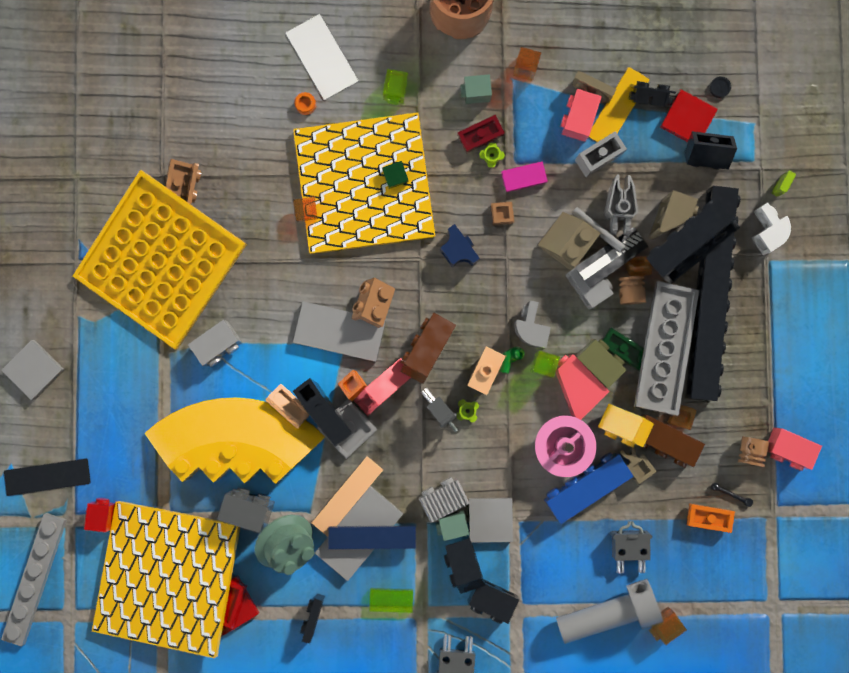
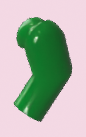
[499,347,525,374]

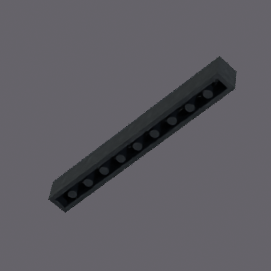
[685,185,741,401]

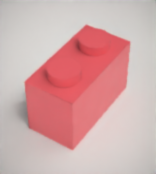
[560,89,602,142]
[767,427,822,471]

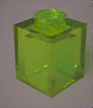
[383,69,409,105]
[530,350,560,378]

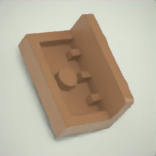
[165,159,201,204]
[352,278,395,328]

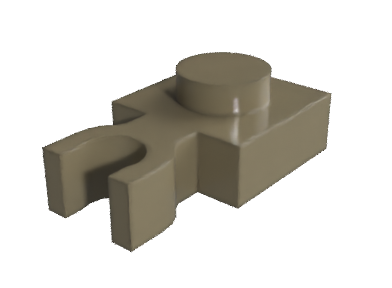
[619,446,657,485]

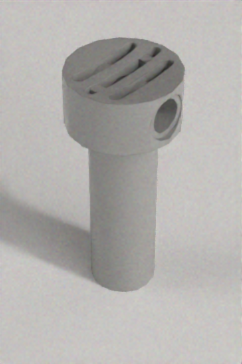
[556,579,663,644]

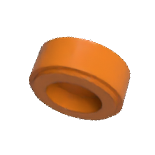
[294,92,316,115]

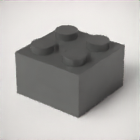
[217,487,275,533]

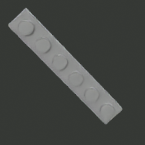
[1,513,67,647]

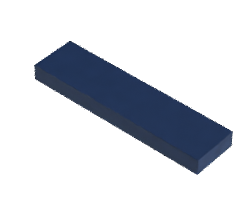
[328,525,416,549]

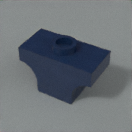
[440,224,480,267]

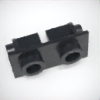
[629,81,676,107]

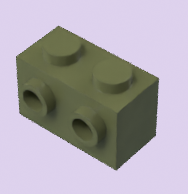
[576,339,626,388]

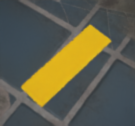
[589,67,650,142]

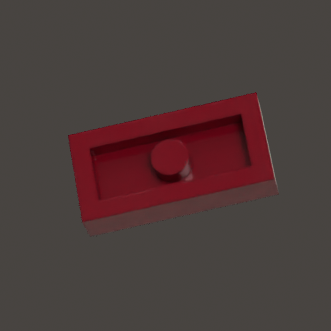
[457,114,505,153]

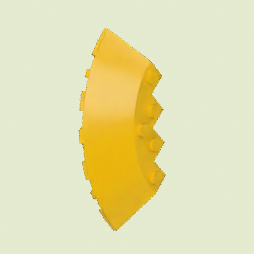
[145,398,325,484]

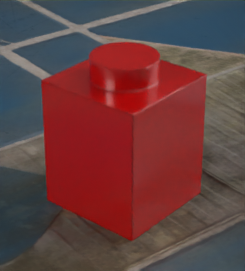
[84,498,115,532]

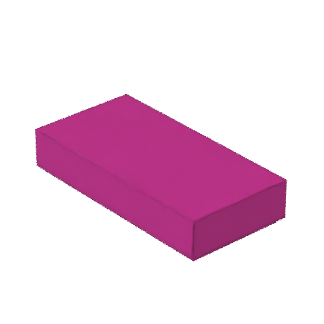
[501,161,548,193]

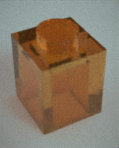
[513,47,541,81]
[649,607,687,645]

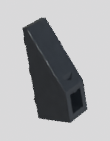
[293,378,353,447]

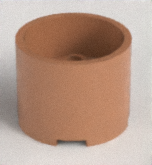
[430,0,494,39]

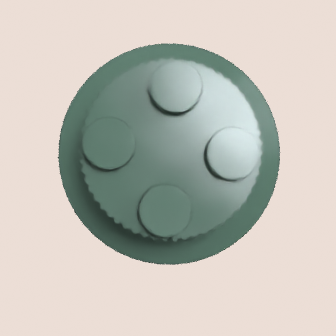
[255,515,314,575]

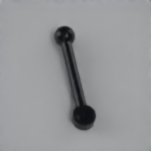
[711,483,753,507]

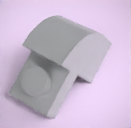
[514,301,551,349]

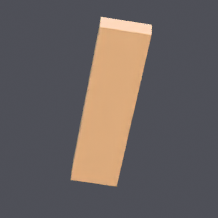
[312,456,384,537]

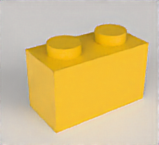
[598,404,654,448]

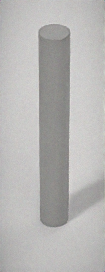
[572,207,626,253]

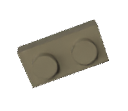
[572,70,616,103]

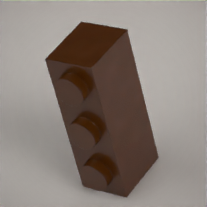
[400,313,456,384]
[641,414,705,468]

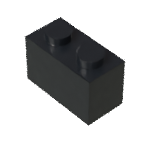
[684,131,737,170]
[444,538,486,594]
[467,579,519,624]

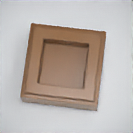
[491,202,514,226]

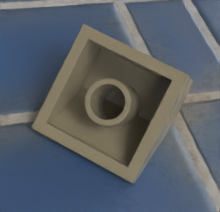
[648,190,699,240]
[537,212,601,271]

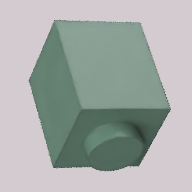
[460,74,492,104]
[435,511,469,541]

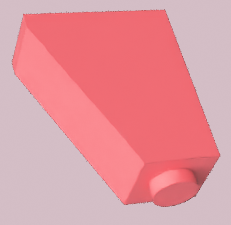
[555,354,610,420]
[354,358,411,416]

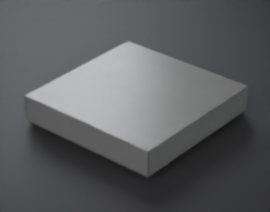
[1,340,65,400]
[317,399,377,459]
[469,498,513,543]

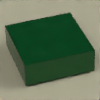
[382,161,409,189]

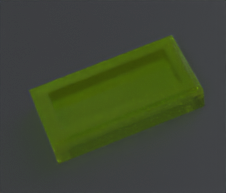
[369,588,413,613]

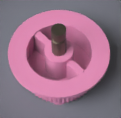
[535,416,596,477]

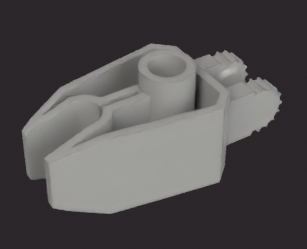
[604,174,638,236]

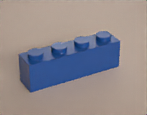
[544,452,634,524]

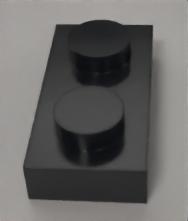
[300,594,325,644]

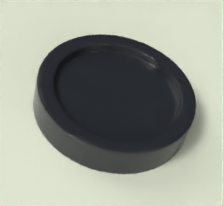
[709,76,731,98]

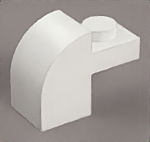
[752,203,791,255]

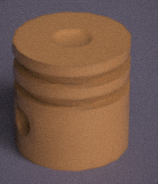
[619,276,646,305]
[738,436,769,467]

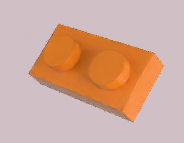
[686,503,735,533]

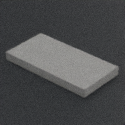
[293,301,386,362]
[315,486,403,581]

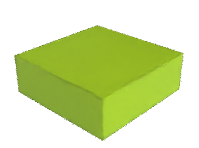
[771,170,796,197]

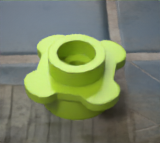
[479,142,505,168]
[456,399,479,422]

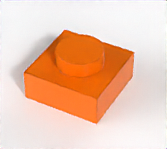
[338,370,367,401]

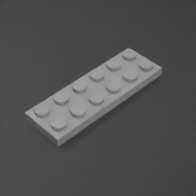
[634,281,699,416]

